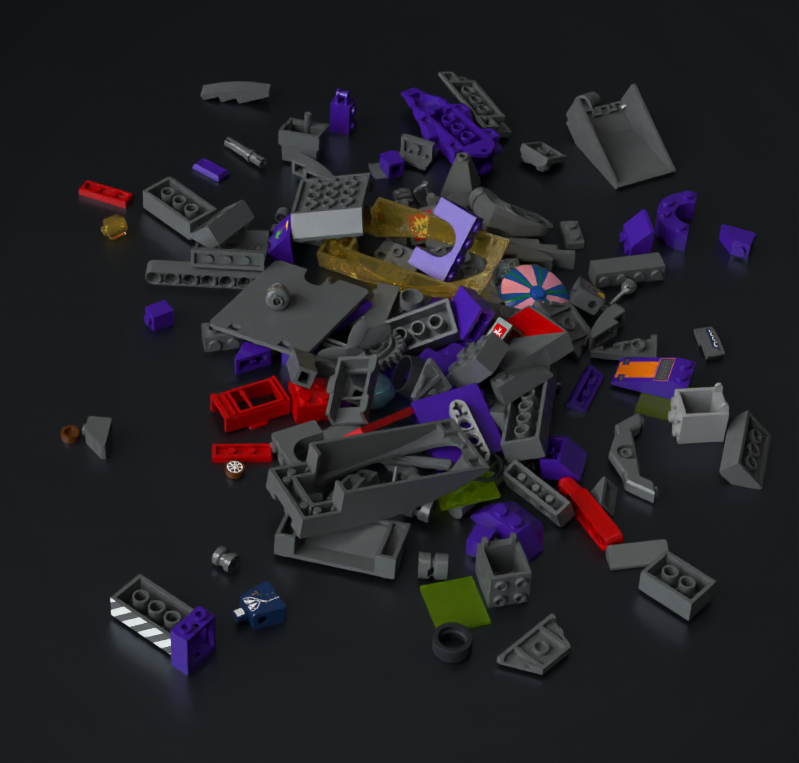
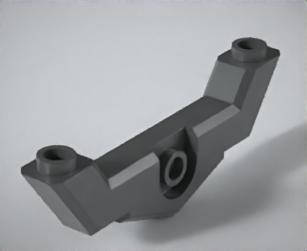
[608,412,658,503]

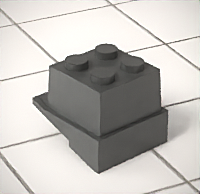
[278,112,330,162]

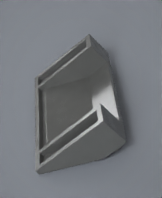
[274,514,411,579]

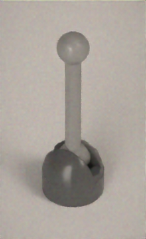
[609,279,637,305]

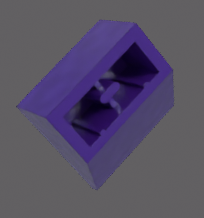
[540,435,588,482]

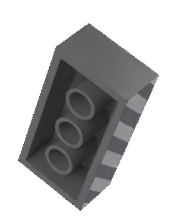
[110,574,196,655]

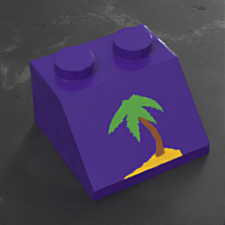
[268,214,297,265]

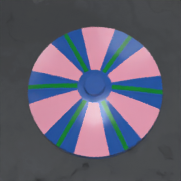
[498,265,570,310]

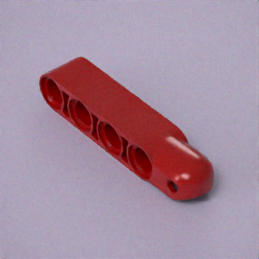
[557,476,624,551]

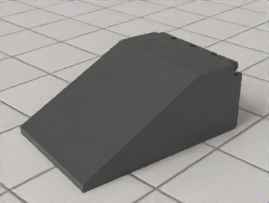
[566,83,676,189]

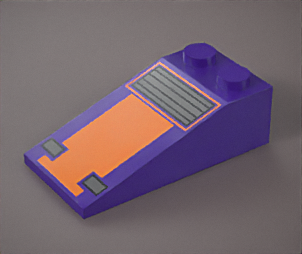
[611,357,696,400]

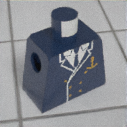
[232,580,286,629]

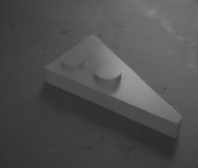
[590,334,657,360]

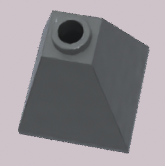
[440,152,481,197]

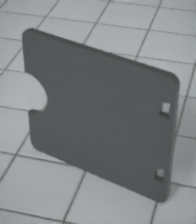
[210,261,368,355]

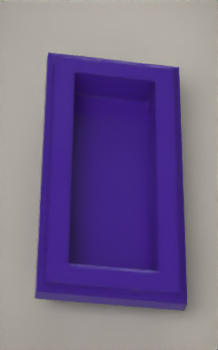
[192,158,230,183]

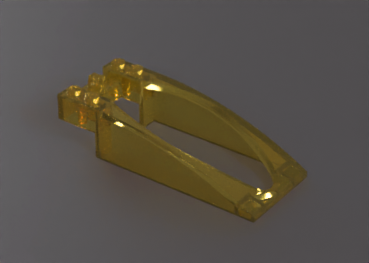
[316,197,511,298]

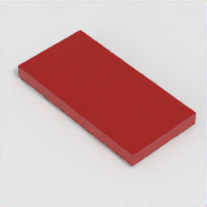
[342,407,414,437]

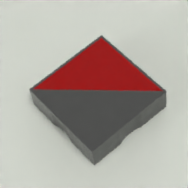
[467,305,574,375]

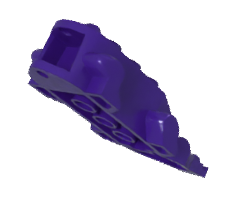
[401,87,502,176]

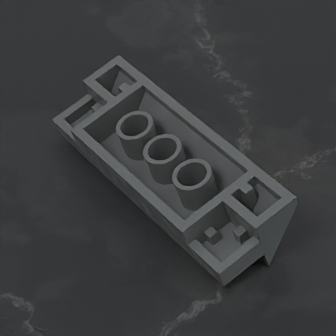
[438,72,512,138]

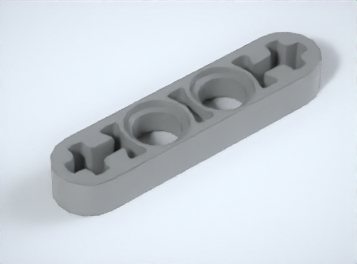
[449,400,490,464]

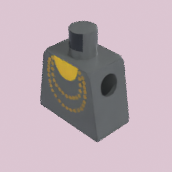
[570,276,612,315]

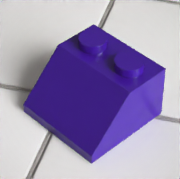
[620,209,654,256]

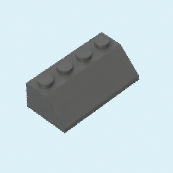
[719,410,771,490]

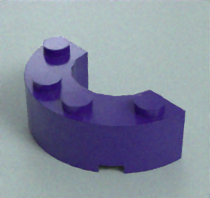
[655,191,697,252]

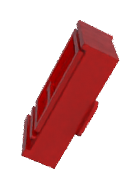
[210,375,291,433]

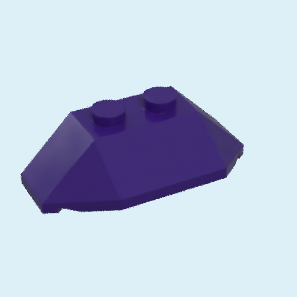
[471,501,543,563]

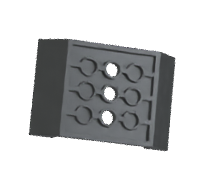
[291,173,376,243]

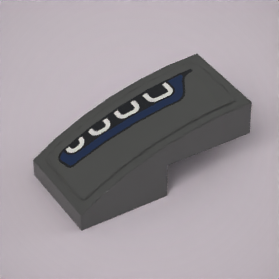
[694,326,725,360]

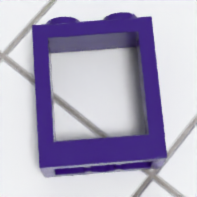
[170,606,216,675]

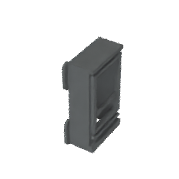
[326,354,381,425]

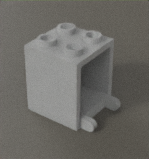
[668,383,729,444]

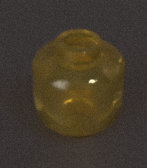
[100,214,128,240]

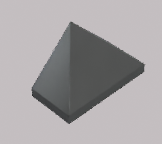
[590,476,618,518]

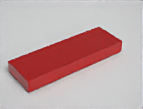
[79,180,134,209]
[212,443,272,463]

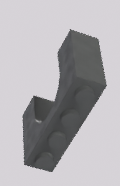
[286,347,366,406]
[270,420,348,494]

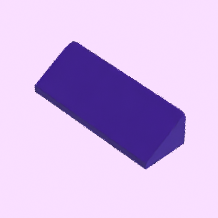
[564,365,605,413]

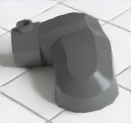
[468,187,554,239]

